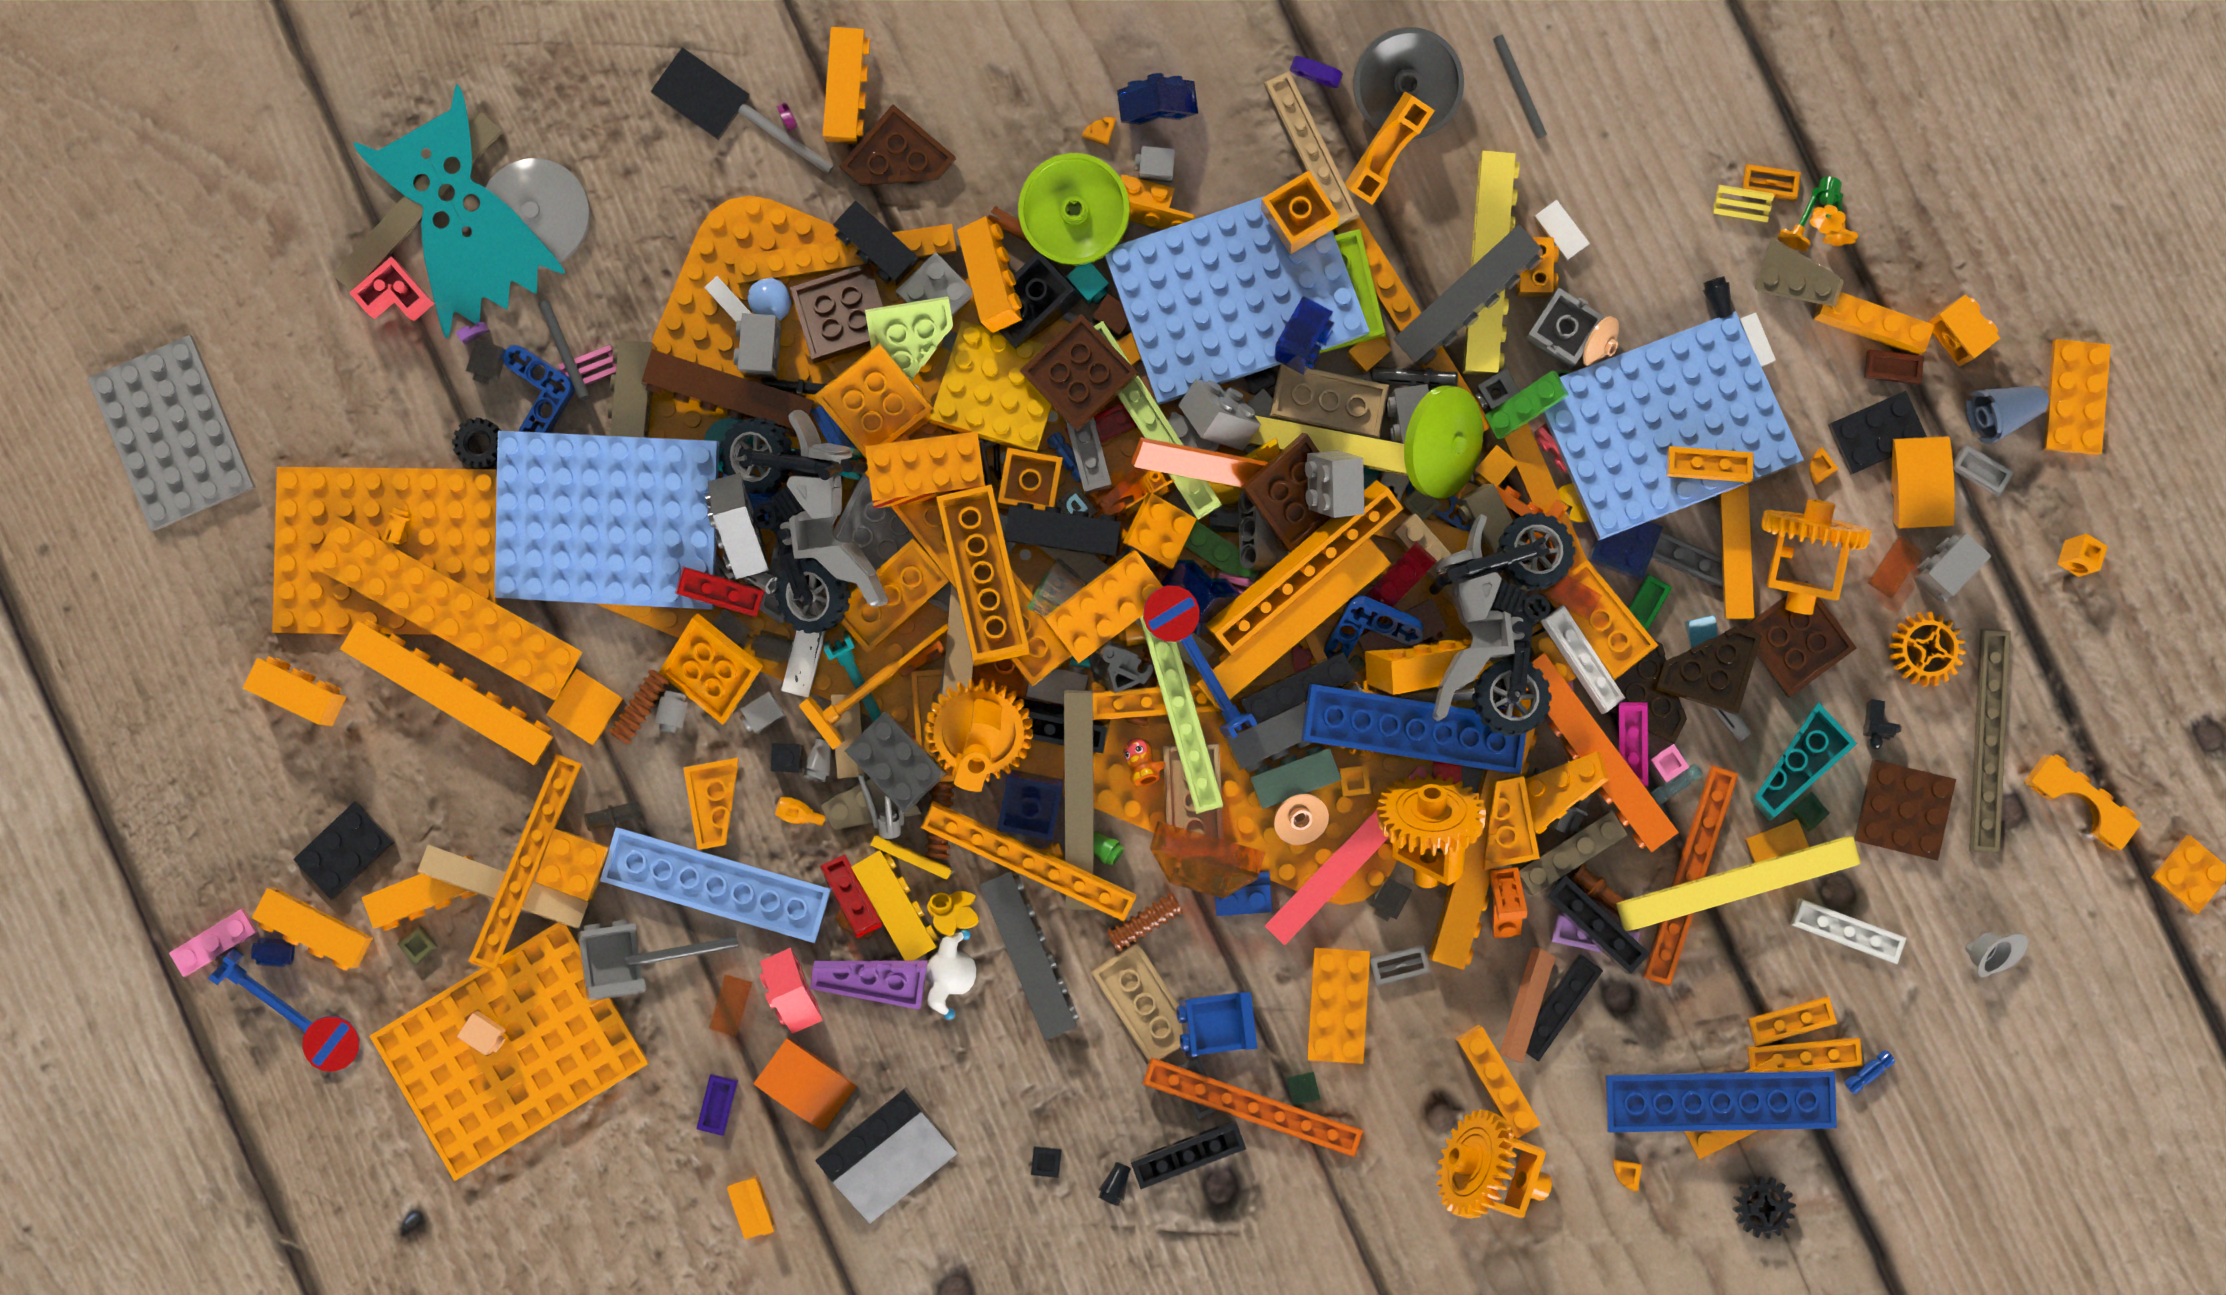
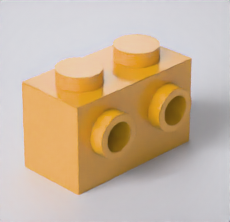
[1516,237,1559,297]

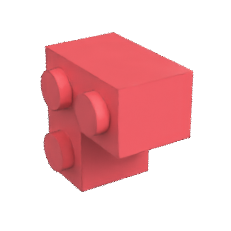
[349,257,435,321]
[759,947,823,1034]

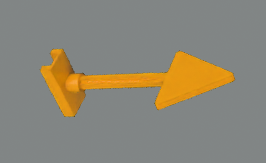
[798,624,949,750]

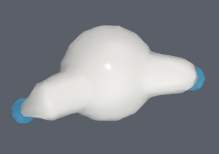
[926,929,976,1020]

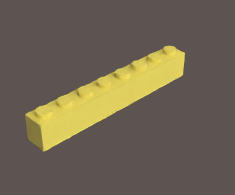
[1462,151,1520,377]

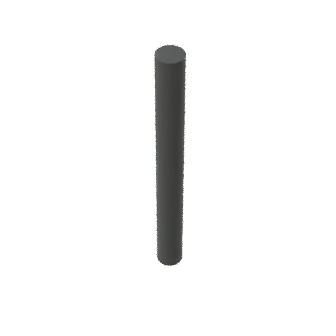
[1493,34,1547,139]
[538,300,590,401]
[625,936,738,968]

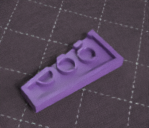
[810,961,928,1010]

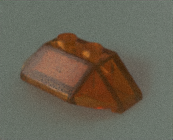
[1150,821,1265,899]

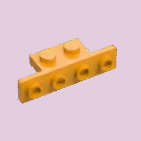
[1121,174,1195,230]

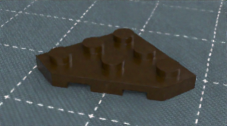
[1656,626,1762,715]
[1609,640,1687,744]

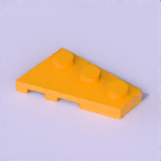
[1525,751,1608,834]
[683,757,739,850]
[1483,775,1540,870]

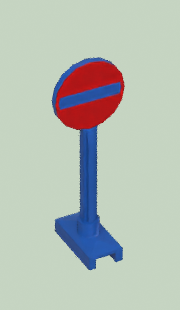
[1143,585,1257,739]
[208,948,360,1072]

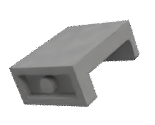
[578,920,646,1001]

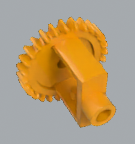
[1761,499,1871,615]
[925,678,1033,792]
[1377,774,1486,888]
[1436,1109,1552,1219]

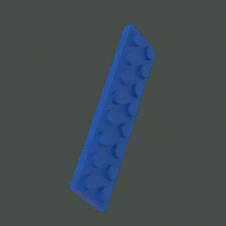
[1301,684,1526,774]
[1605,1070,1837,1133]

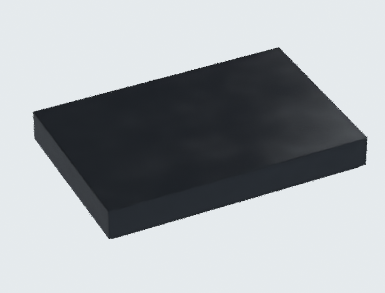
[650,47,750,141]

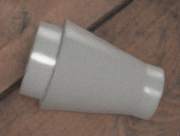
[802,739,831,782]

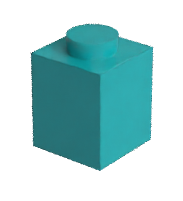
[1066,263,1109,306]

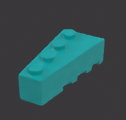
[1751,702,1858,821]

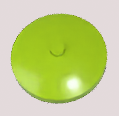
[1018,153,1130,266]
[1404,385,1483,499]

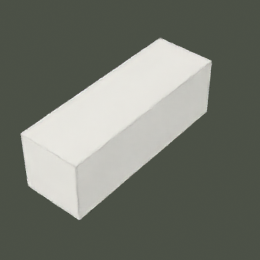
[704,276,752,323]
[1739,312,1776,367]

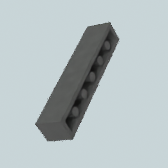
[1393,225,1543,367]
[979,871,1079,1041]

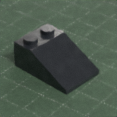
[999,252,1083,349]

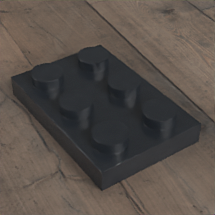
[1828,391,1927,475]
[293,801,395,900]

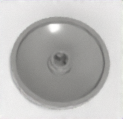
[479,158,591,269]

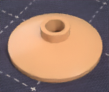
[1583,316,1619,367]
[1273,794,1329,845]

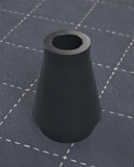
[1702,276,1733,318]
[1098,1162,1131,1206]

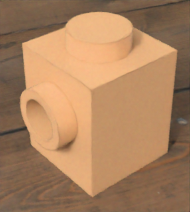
[457,1011,506,1055]

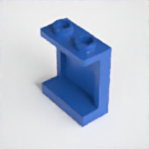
[1176,992,1258,1057]

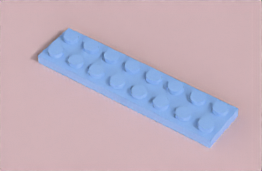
[600,827,831,943]

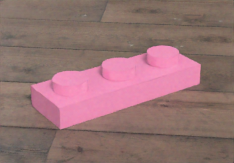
[169,909,258,977]

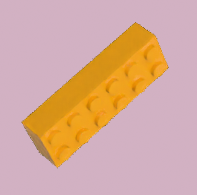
[936,485,1029,666]

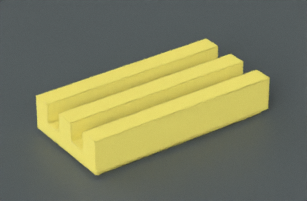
[1712,185,1774,222]

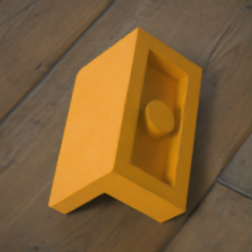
[727,1175,777,1239]

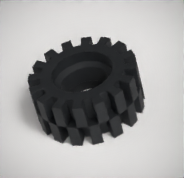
[452,418,501,469]

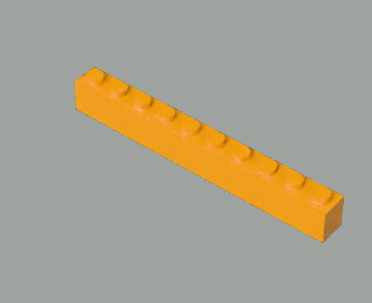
[1427,700,1537,970]

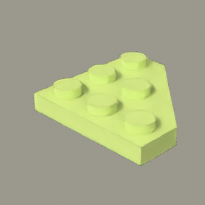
[865,296,953,381]

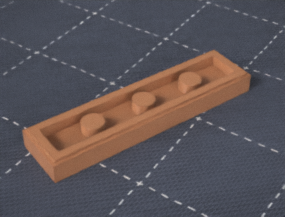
[1499,947,1556,1063]

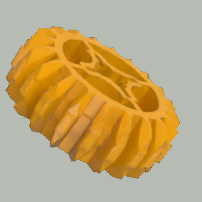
[1888,611,1966,687]

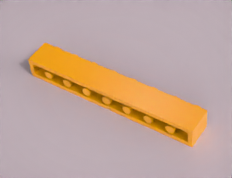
[1205,480,1404,654]
[1196,538,1391,711]
[340,619,554,765]

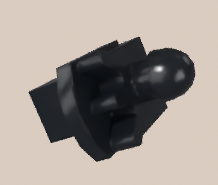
[1863,699,1902,750]

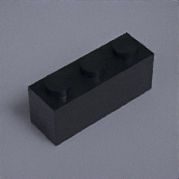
[833,200,919,286]

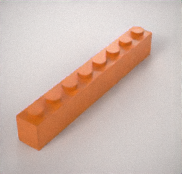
[1526,651,1679,853]

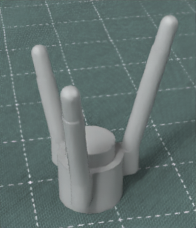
[858,774,904,839]

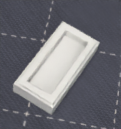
[1533,200,1590,261]

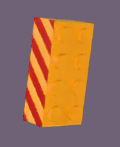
[865,432,985,508]

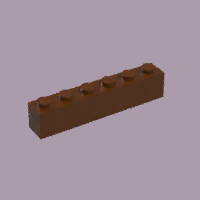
[641,349,814,437]

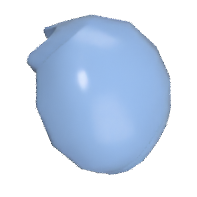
[747,278,792,321]

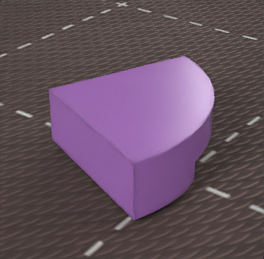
[456,322,490,345]

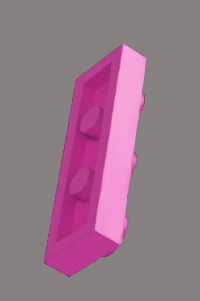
[1619,702,1649,786]

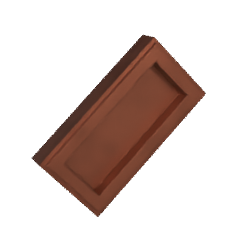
[1864,349,1924,385]

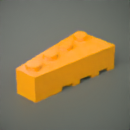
[1365,636,1492,695]

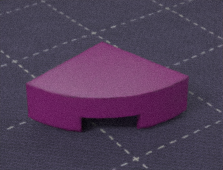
[776,102,797,131]

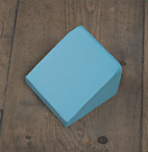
[1684,615,1718,648]

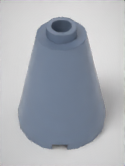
[1966,386,2049,444]

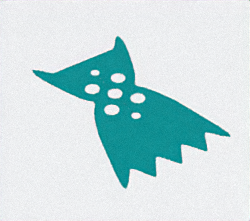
[353,84,565,339]

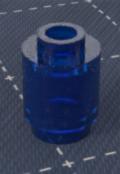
[251,937,295,967]

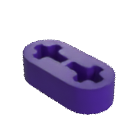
[1289,56,1343,88]

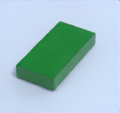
[1628,573,1672,631]

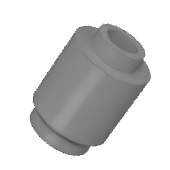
[655,691,688,733]

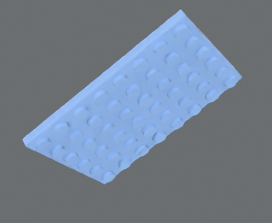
[1105,195,1369,405]
[1542,311,1804,541]
[495,430,719,610]

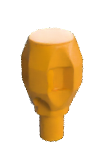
[774,797,826,826]

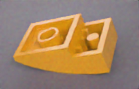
[1891,436,1955,528]

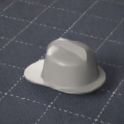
[1965,932,2028,978]

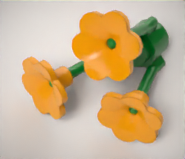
[1777,176,1858,252]

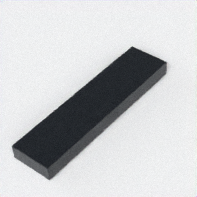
[1526,954,1603,1062]

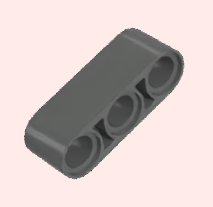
[1238,491,1277,572]

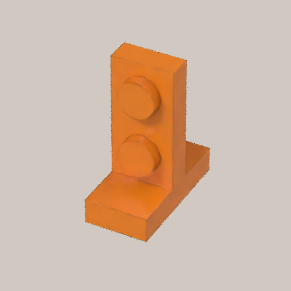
[1496,485,1569,544]
[1490,867,1527,938]

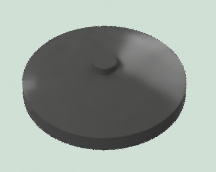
[1353,27,1464,140]

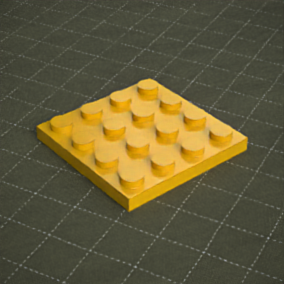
[929,320,1052,453]

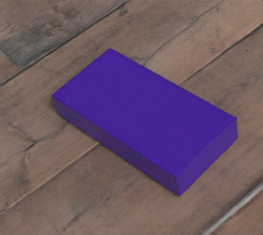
[696,1074,738,1136]

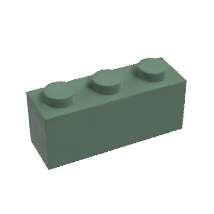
[1250,745,1342,809]

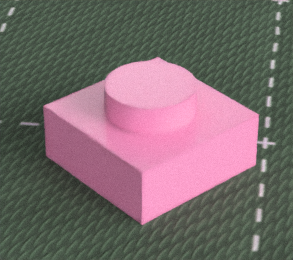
[1649,744,1689,783]

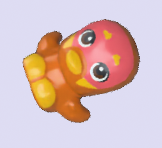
[1123,738,1165,786]

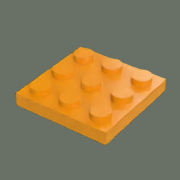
[814,343,933,459]
[658,613,763,725]

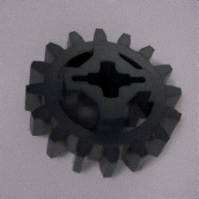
[1732,1176,1796,1239]

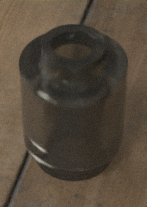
[751,630,794,663]

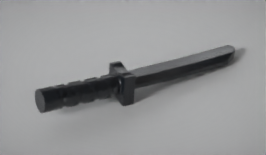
[760,378,828,397]

